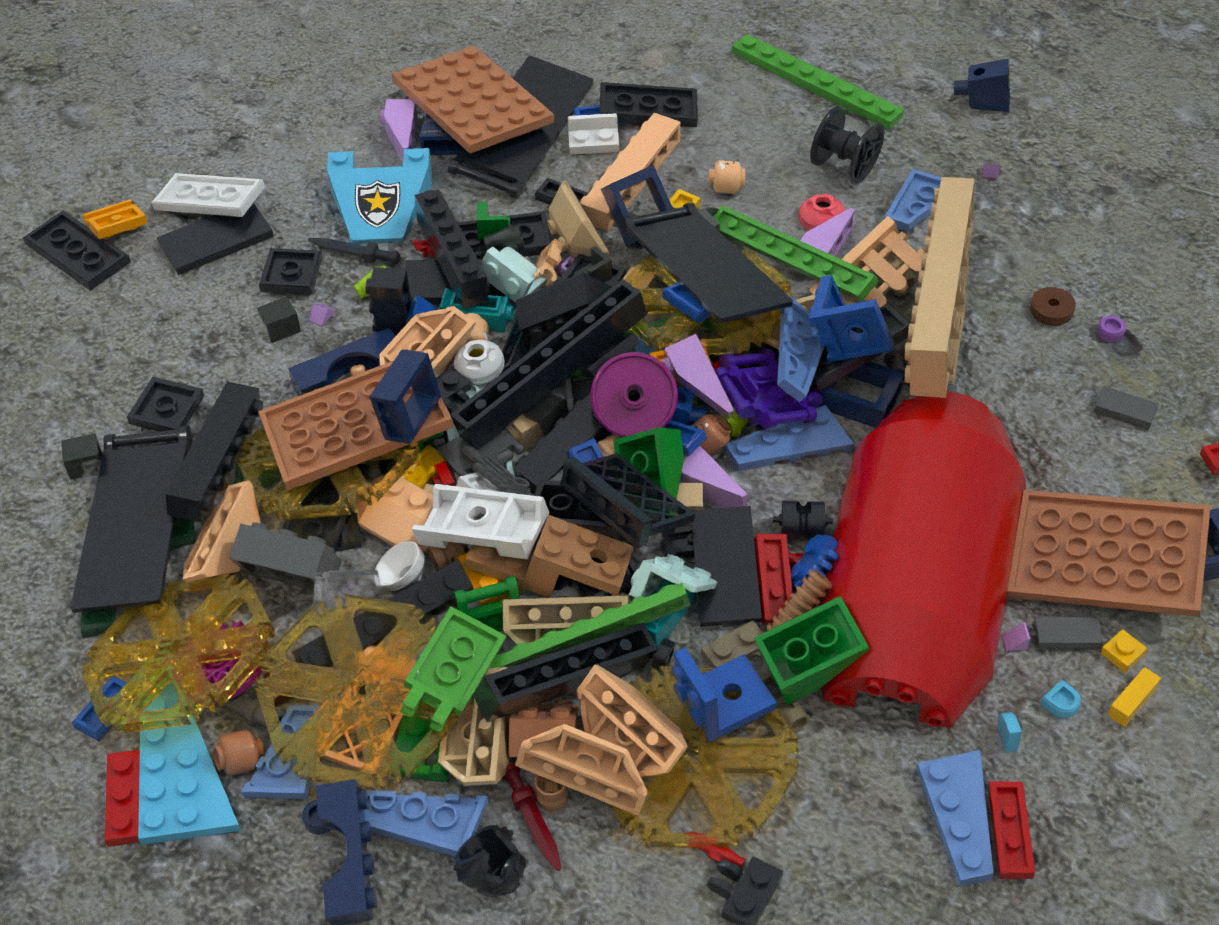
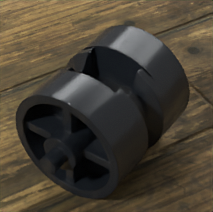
[773,500,833,540]

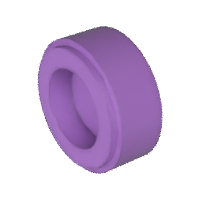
[1097,316,1126,342]

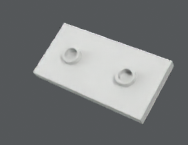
[152,173,265,217]

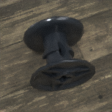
[810,106,885,184]

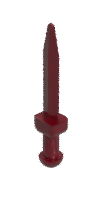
[503,764,561,871]

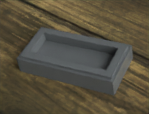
[1093,386,1159,430]
[1034,617,1103,649]

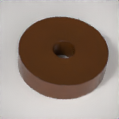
[1030,287,1076,326]

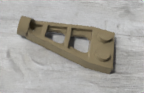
[701,620,810,734]

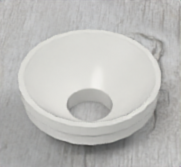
[454,340,505,385]
[374,541,425,591]

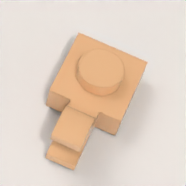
[534,239,563,287]

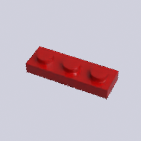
[754,534,792,624]
[105,749,140,847]
[988,781,1035,879]

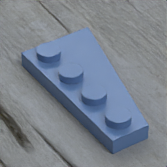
[777,295,825,402]
[725,405,854,471]
[916,750,994,887]
[362,789,489,857]

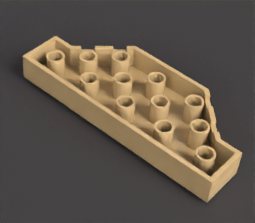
[905,177,975,398]

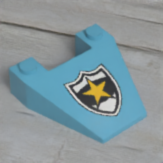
[327,148,432,244]

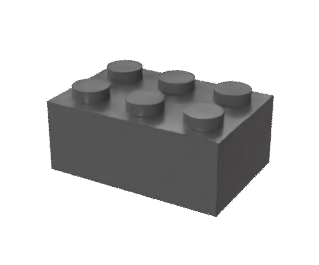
[229,522,342,594]

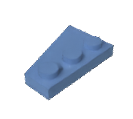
[884,169,941,232]
[241,705,324,799]

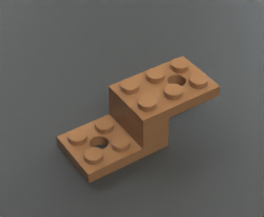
[464,515,634,598]

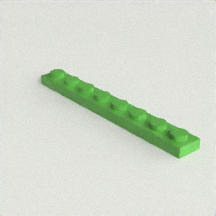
[732,34,904,129]
[713,205,879,302]
[490,583,691,668]

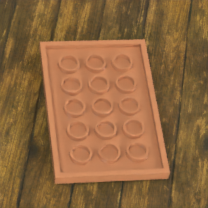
[392,46,554,153]
[258,361,454,491]
[1007,490,1211,617]

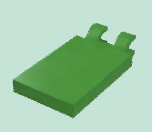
[400,606,507,733]

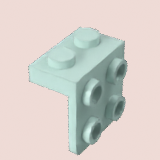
[481,246,546,303]
[629,554,717,598]

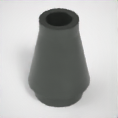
[484,225,524,251]

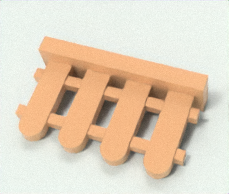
[809,216,925,308]

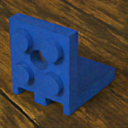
[809,275,895,362]
[672,648,777,743]

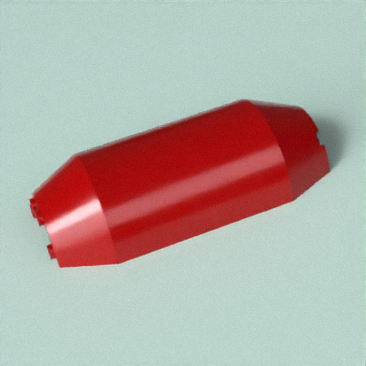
[814,391,1026,728]

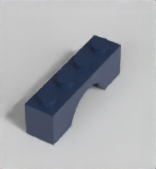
[288,327,396,396]
[316,779,378,925]

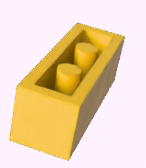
[1107,667,1161,727]

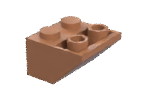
[509,700,580,757]

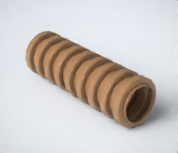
[761,569,832,634]

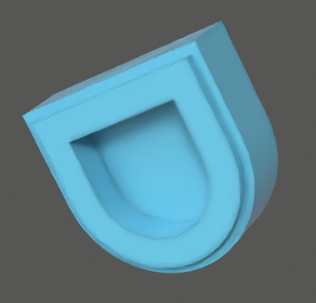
[1040,680,1081,718]
[998,712,1022,753]

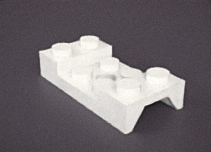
[412,484,549,559]

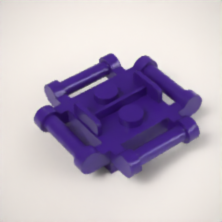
[715,349,824,429]

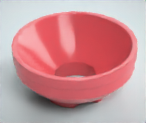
[799,194,845,231]

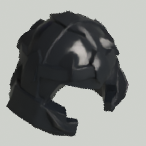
[453,825,526,898]

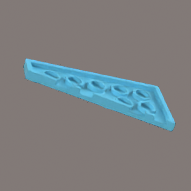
[138,667,241,845]

